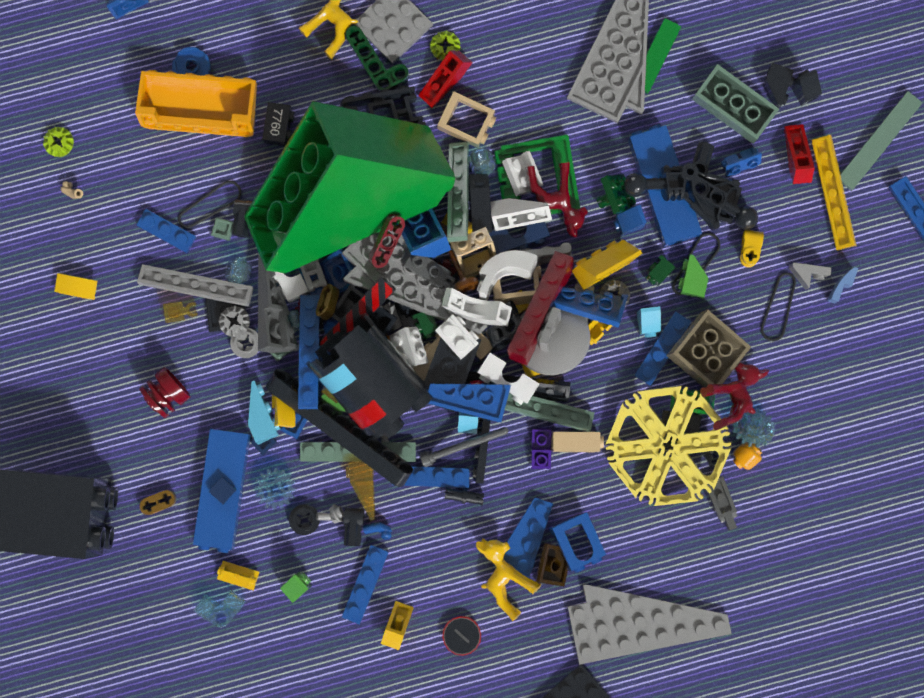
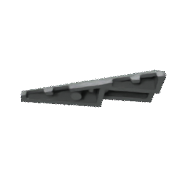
[258,255,299,353]

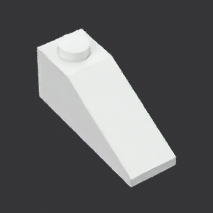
[490,198,552,231]

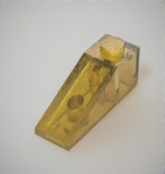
[346,462,375,520]

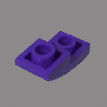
[531,428,551,469]

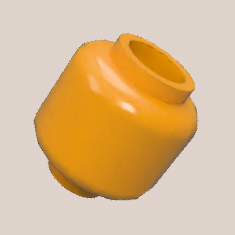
[733,441,762,470]

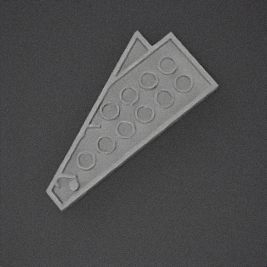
[567,0,649,124]
[342,225,489,335]
[567,584,731,665]

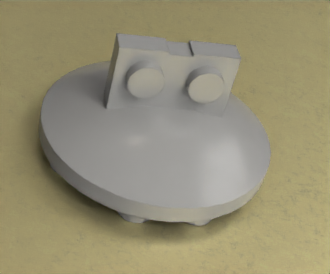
[514,307,590,375]

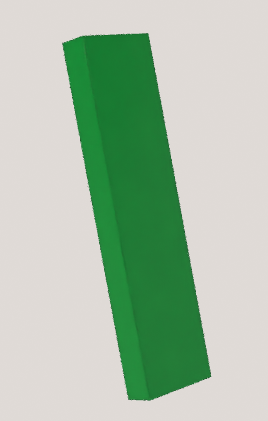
[645,18,682,94]

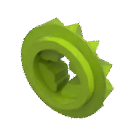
[430,30,460,61]
[43,127,74,157]

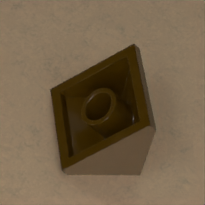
[535,542,569,587]

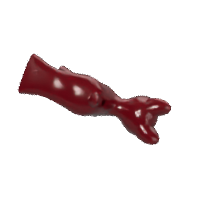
[525,162,588,237]
[700,362,769,431]

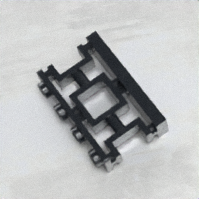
[340,85,426,126]

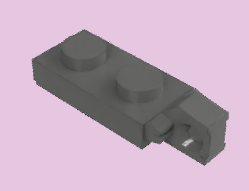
[707,476,737,531]

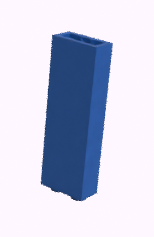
[628,124,702,248]
[193,429,251,553]

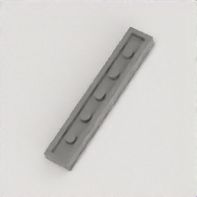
[137,264,254,307]

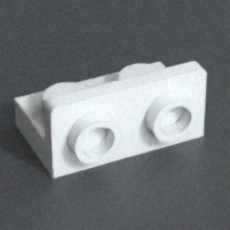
[502,151,543,196]
[435,314,479,360]

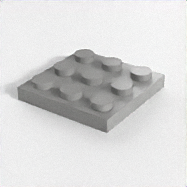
[353,0,433,64]

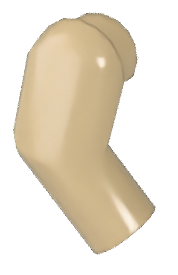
[61,181,83,199]

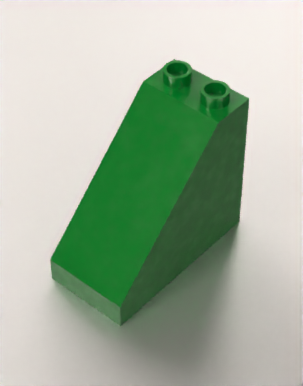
[245,101,456,273]

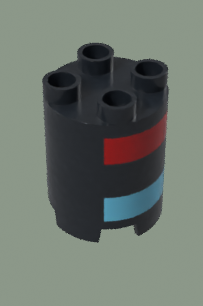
[306,313,433,439]

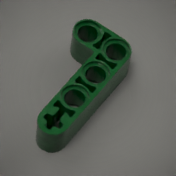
[346,26,409,93]

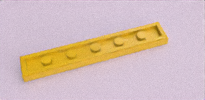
[811,135,857,250]

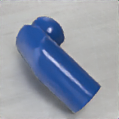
[363,522,392,540]

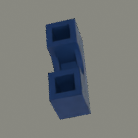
[489,222,550,254]

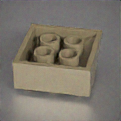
[666,310,751,388]

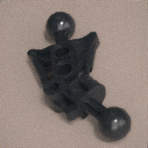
[623,163,759,231]

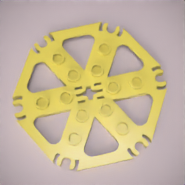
[606,385,731,506]

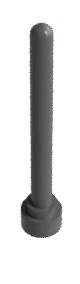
[420,427,508,467]

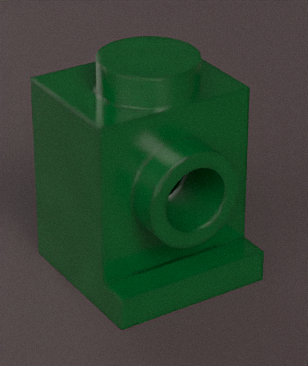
[645,255,675,286]
[411,312,438,340]

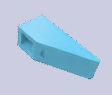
[248,381,280,445]

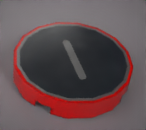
[443,616,481,656]

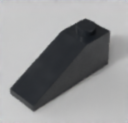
[468,174,492,233]

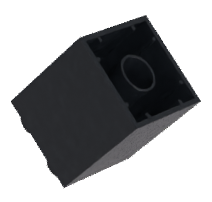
[0,470,118,559]

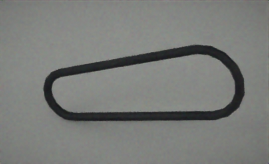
[178,181,241,229]
[672,233,720,296]
[761,272,796,342]

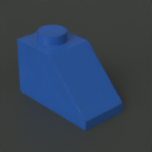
[613,205,647,236]

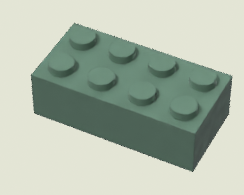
[692,64,779,144]

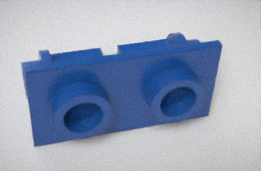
[721,147,762,177]

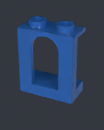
[549,512,606,573]

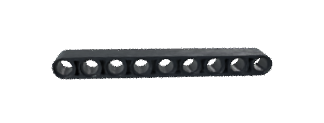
[266,369,413,487]

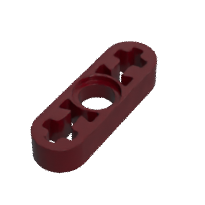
[369,214,405,268]

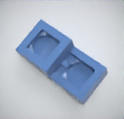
[827,267,858,304]

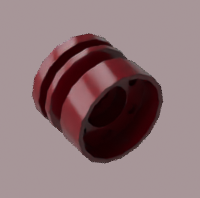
[139,367,191,418]

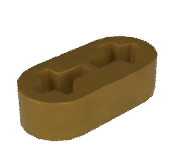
[316,284,340,320]
[139,490,176,515]

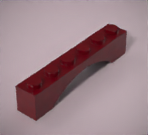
[507,251,574,365]

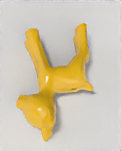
[298,0,358,61]
[476,538,542,622]

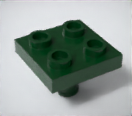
[597,174,636,214]

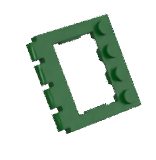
[494,135,580,215]

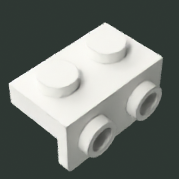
[389,327,428,368]

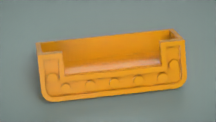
[135,70,257,137]

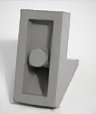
[789,263,831,290]

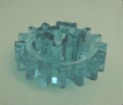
[732,408,776,448]
[254,468,297,510]

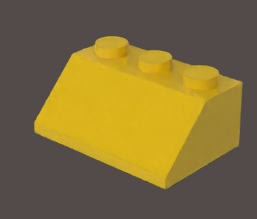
[572,240,642,290]

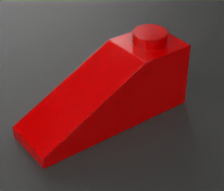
[418,50,473,108]
[784,124,815,184]

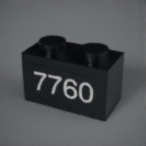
[262,102,295,146]

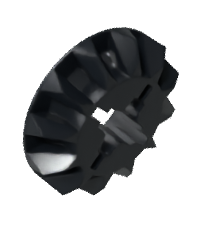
[289,504,320,535]

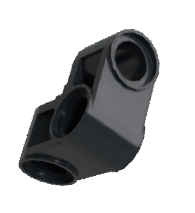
[485,300,521,350]

